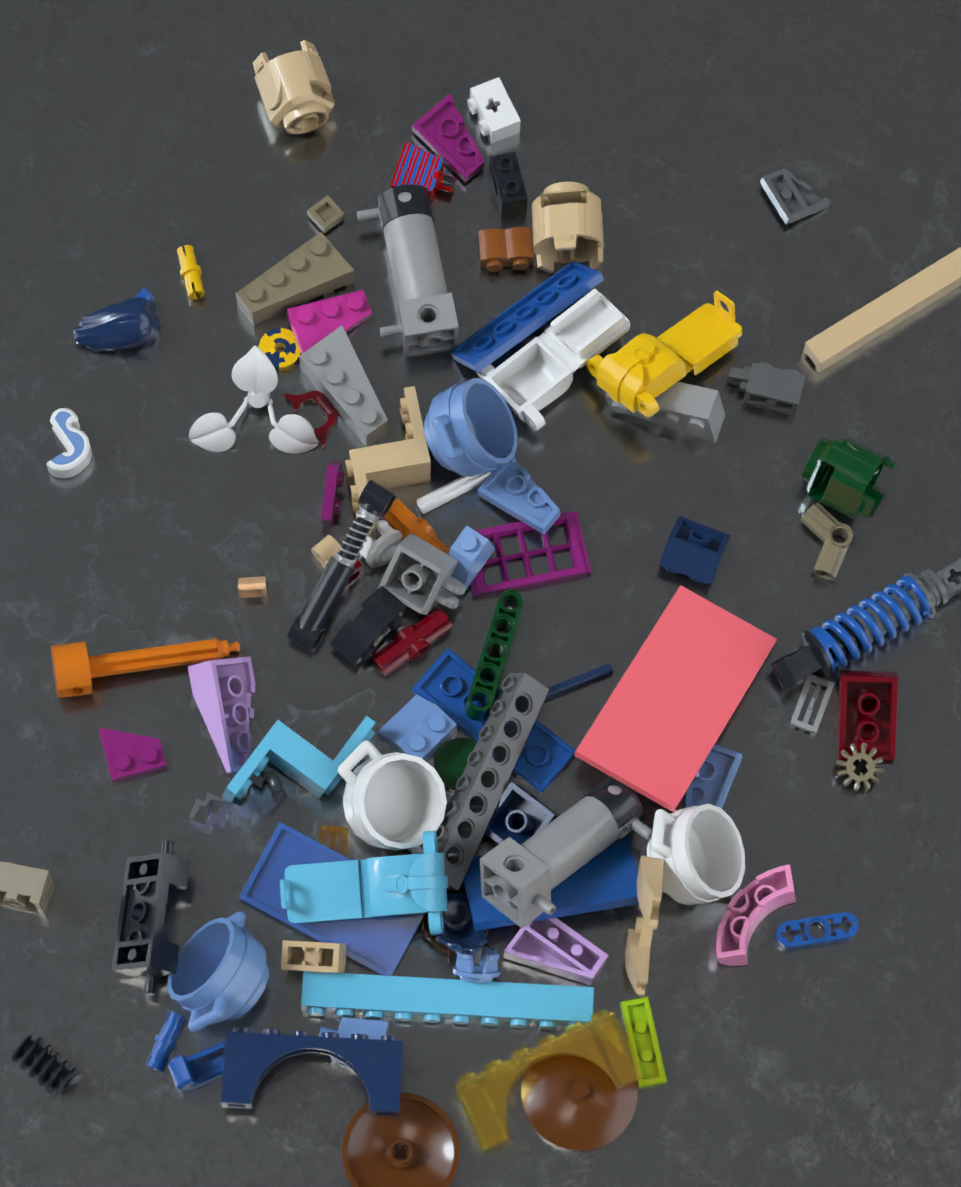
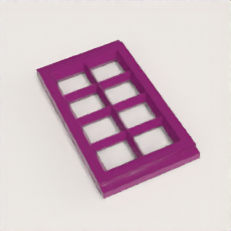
[459,511,592,598]

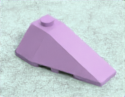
[188,656,256,773]

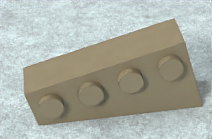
[236,232,355,325]
[0,861,55,916]

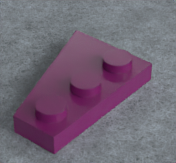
[412,94,485,183]

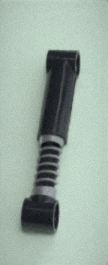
[287,479,396,652]

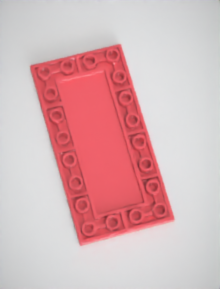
[574,585,777,812]

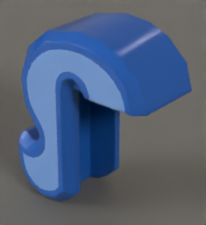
[168,1042,225,1091]

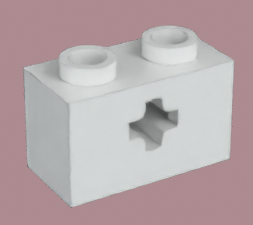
[467,77,521,144]

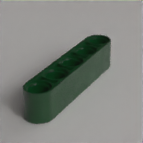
[465,589,523,721]

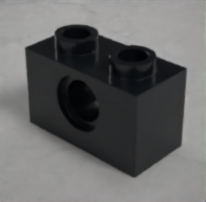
[489,152,528,218]

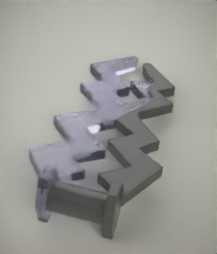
[189,768,287,836]

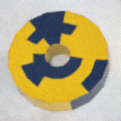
[258,328,301,372]

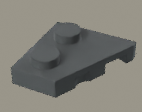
[760,168,831,225]

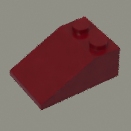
[838,670,898,760]

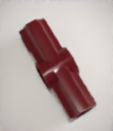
[371,608,453,677]

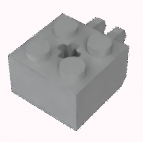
[378,533,466,615]

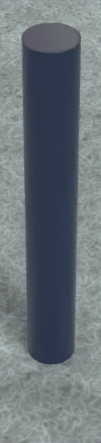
[544,663,613,701]

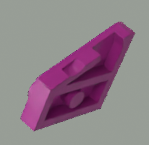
[321,460,344,521]
[98,728,167,783]

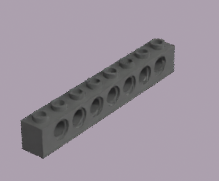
[436,672,549,891]

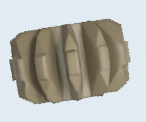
[836,743,884,791]

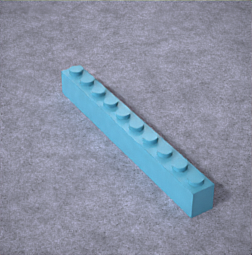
[301,971,594,1031]

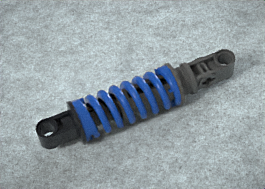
[770,555,961,690]

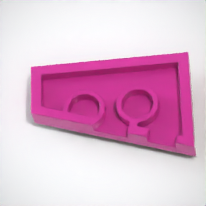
[286,290,372,354]

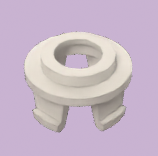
[359,520,403,568]

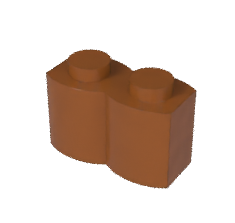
[478,227,534,272]

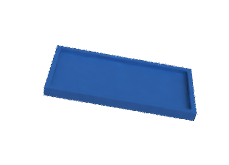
[239,822,426,976]
[463,835,639,931]

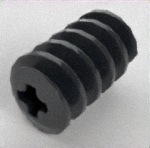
[11,1034,78,1096]

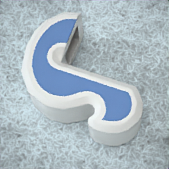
[46,408,92,479]

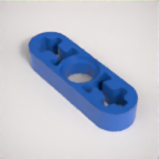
[775,912,859,949]

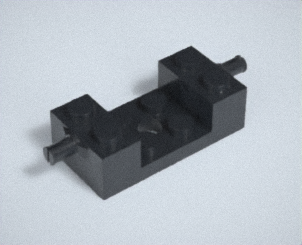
[112,840,190,996]

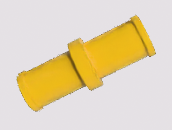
[177,245,205,300]

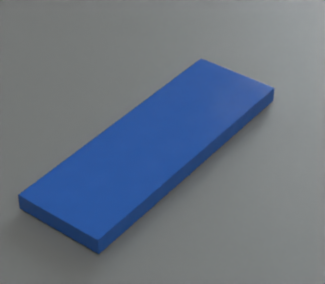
[449,261,604,373]
[412,648,576,796]

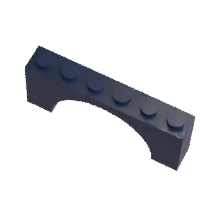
[221,1027,403,1117]

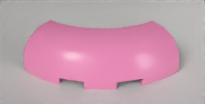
[716,864,796,966]

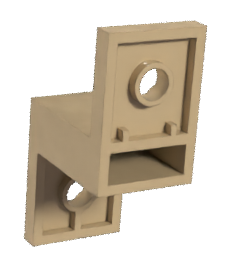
[345,386,431,541]

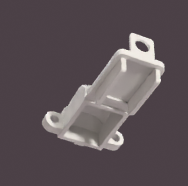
[477,289,630,431]

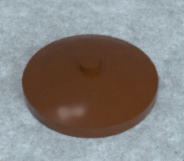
[521,1034,638,1152]
[341,1092,460,1187]

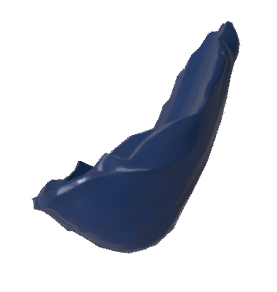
[73,297,160,352]
[436,892,487,956]

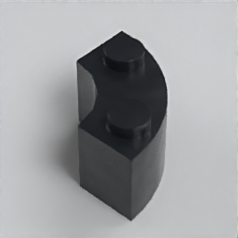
[330,586,407,666]

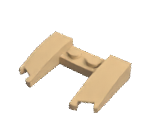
[624,856,664,996]

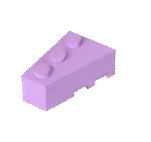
[503,918,609,985]

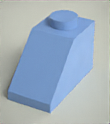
[448,525,495,590]

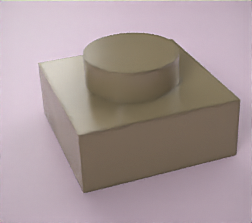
[307,195,345,233]

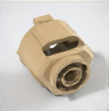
[253,40,335,134]
[532,182,604,273]

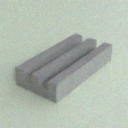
[789,674,835,736]

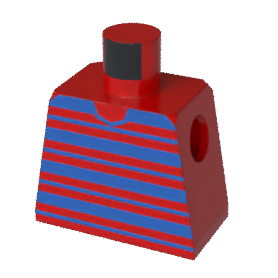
[390,142,456,202]

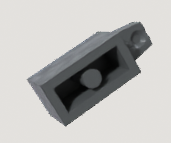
[727,362,806,415]

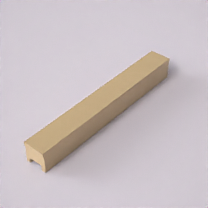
[803,247,961,373]

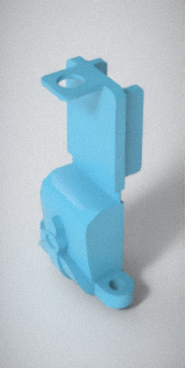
[280,831,448,935]

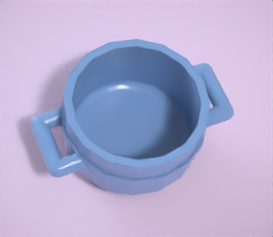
[424,378,518,477]
[167,911,269,1032]

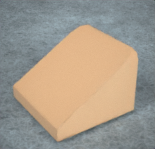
[238,576,267,598]

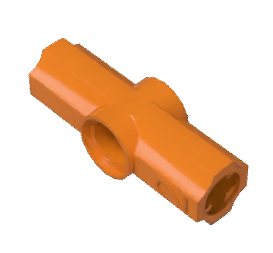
[382,499,450,554]

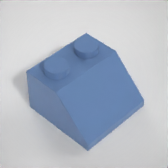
[377,694,457,762]

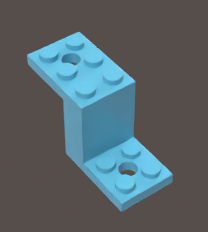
[222,716,376,803]

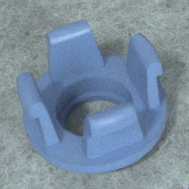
[453,947,501,983]

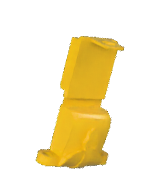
[586,290,742,418]

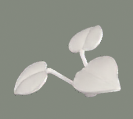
[189,346,319,454]

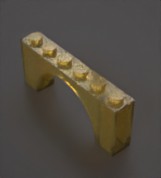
[454,1009,645,1152]

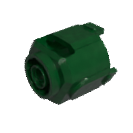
[801,437,899,519]

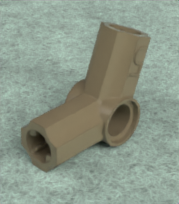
[800,502,853,581]

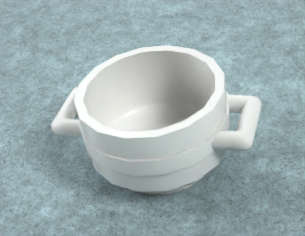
[338,740,447,854]
[647,804,745,906]

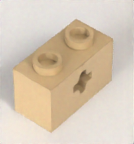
[281,940,347,973]

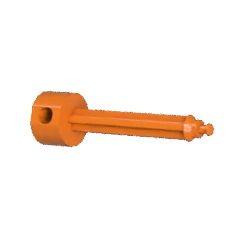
[51,638,240,699]

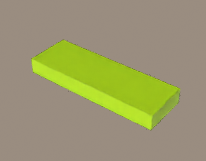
[620,997,667,1089]

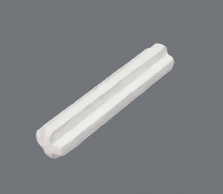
[417,472,491,514]

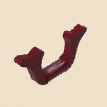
[284,390,338,448]

